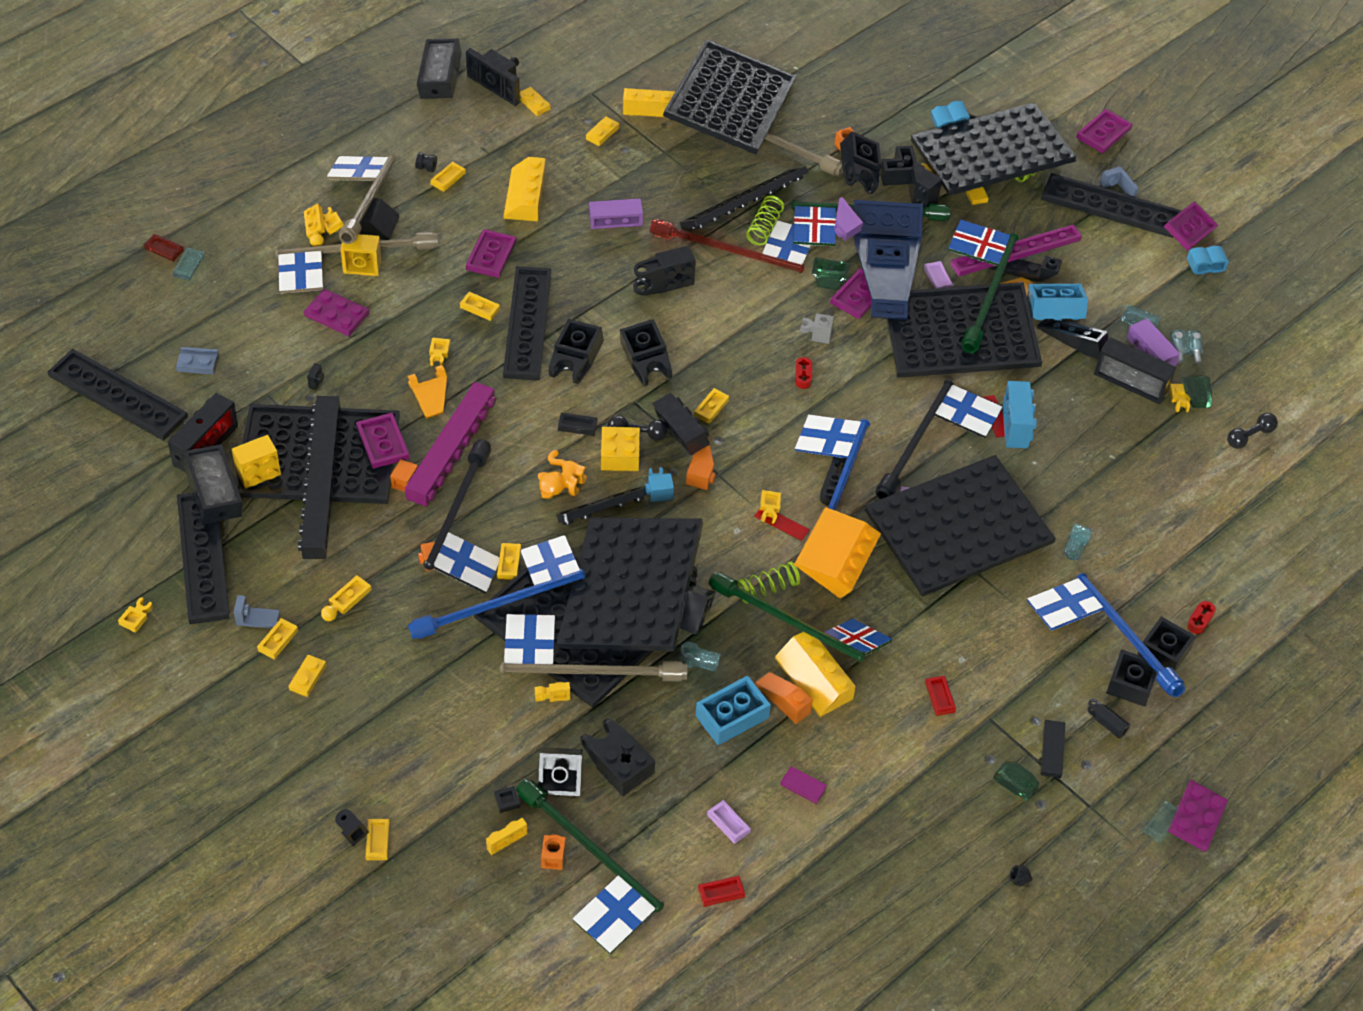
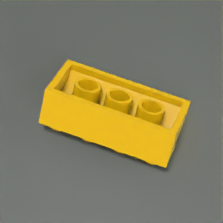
[623,88,675,117]
[503,157,546,221]
[775,632,856,717]

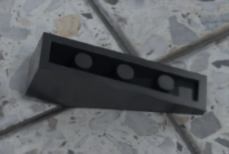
[1037,319,1108,358]

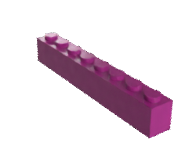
[405,382,496,507]

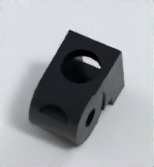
[335,809,369,847]

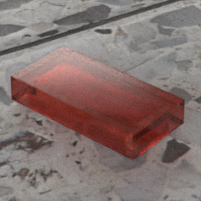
[144,234,184,262]

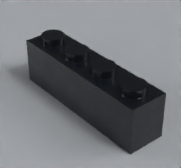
[652,392,710,455]

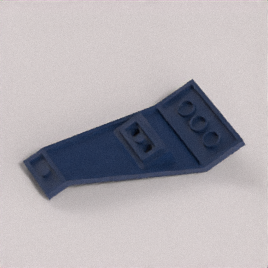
[852,200,923,320]

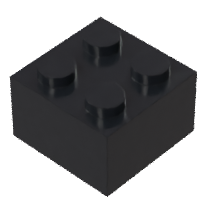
[1138,616,1196,671]
[1106,649,1157,707]

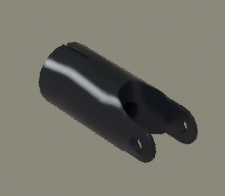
[1087,699,1131,739]

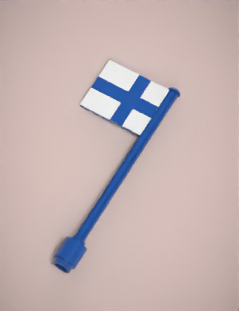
[795,415,870,511]
[408,535,585,639]
[1027,573,1185,697]

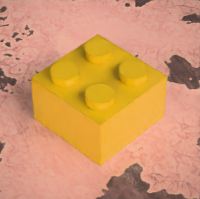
[340,234,382,276]
[601,427,640,471]
[232,435,281,489]

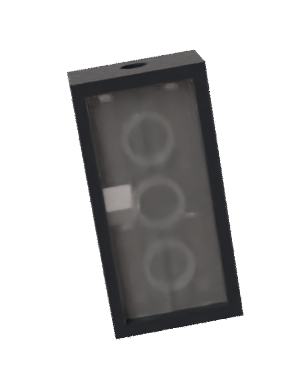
[417,38,462,99]
[1094,337,1176,404]
[184,444,242,524]

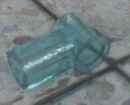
[1064,523,1093,561]
[679,642,721,672]

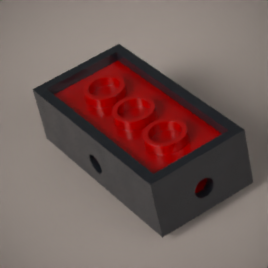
[168,393,238,473]

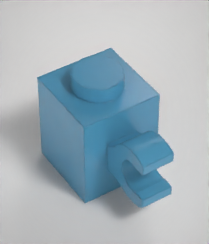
[645,467,674,502]

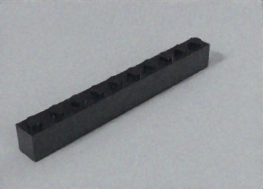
[298,396,341,559]

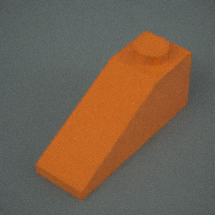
[686,439,716,490]
[755,672,813,724]

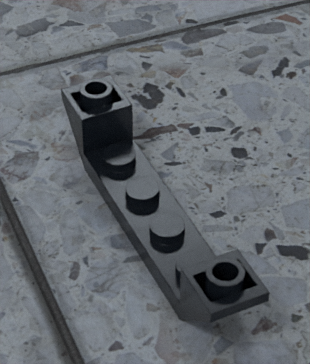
[963,255,1062,282]

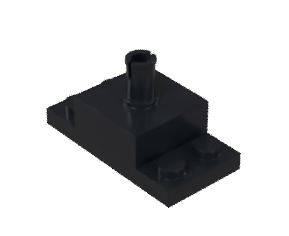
[466,48,520,107]

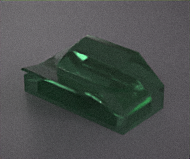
[812,257,850,290]
[1182,375,1212,408]
[993,760,1040,801]

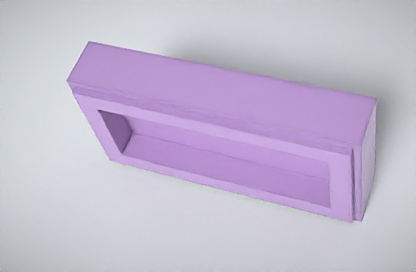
[924,261,953,289]
[707,800,751,844]

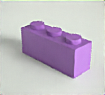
[589,199,643,229]
[1127,318,1180,366]

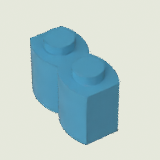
[931,101,970,128]
[1186,246,1229,274]

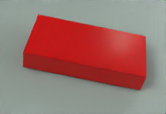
[925,675,956,716]
[698,876,745,907]

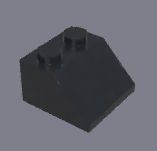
[909,162,942,208]
[359,196,399,240]
[538,747,583,796]

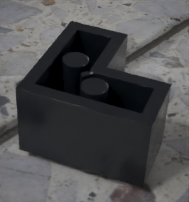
[880,145,917,186]
[680,584,716,634]

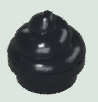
[1010,865,1032,886]

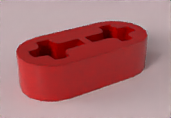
[795,357,812,389]
[1187,601,1216,634]

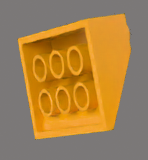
[794,507,881,599]

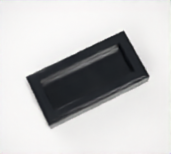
[558,413,598,436]

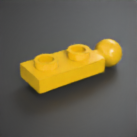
[304,204,325,247]
[321,575,372,621]

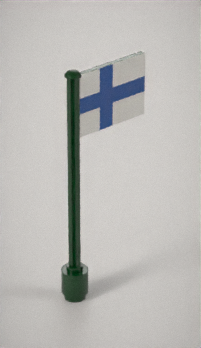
[516,778,664,954]

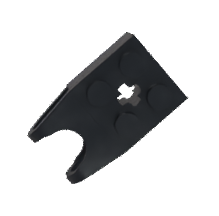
[840,131,882,195]
[633,246,696,295]
[548,319,604,384]
[620,319,672,386]
[580,718,655,796]

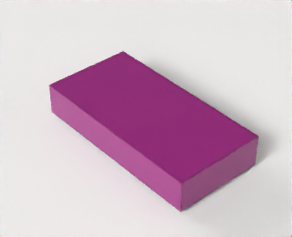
[780,766,827,804]

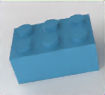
[1027,284,1088,320]
[1002,381,1037,448]
[695,676,771,746]

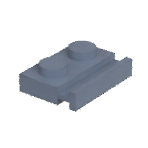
[176,347,219,374]

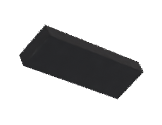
[1040,719,1066,778]

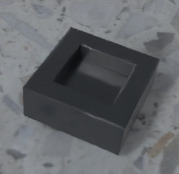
[307,363,324,390]
[494,786,520,813]

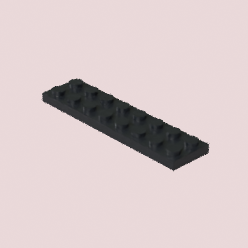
[679,166,808,230]
[1041,173,1182,238]
[503,266,551,380]
[47,348,188,441]
[177,493,230,625]

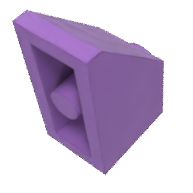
[834,197,863,241]

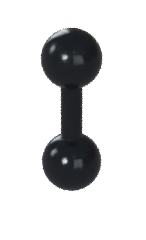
[1227,412,1278,449]
[608,415,668,441]

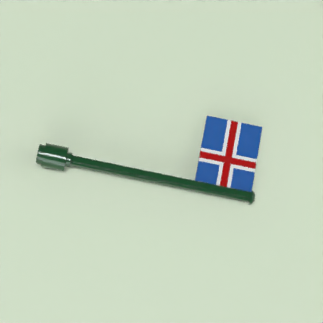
[791,200,950,246]
[948,220,1019,353]
[708,572,892,663]

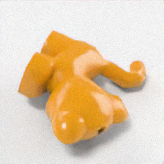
[538,450,587,499]

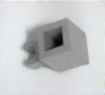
[800,313,834,344]

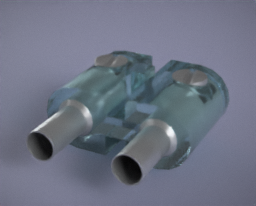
[1170,330,1204,364]

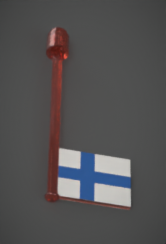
[649,218,811,274]

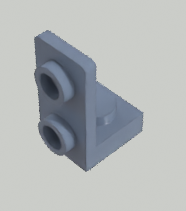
[1100,166,1138,197]
[234,595,280,628]

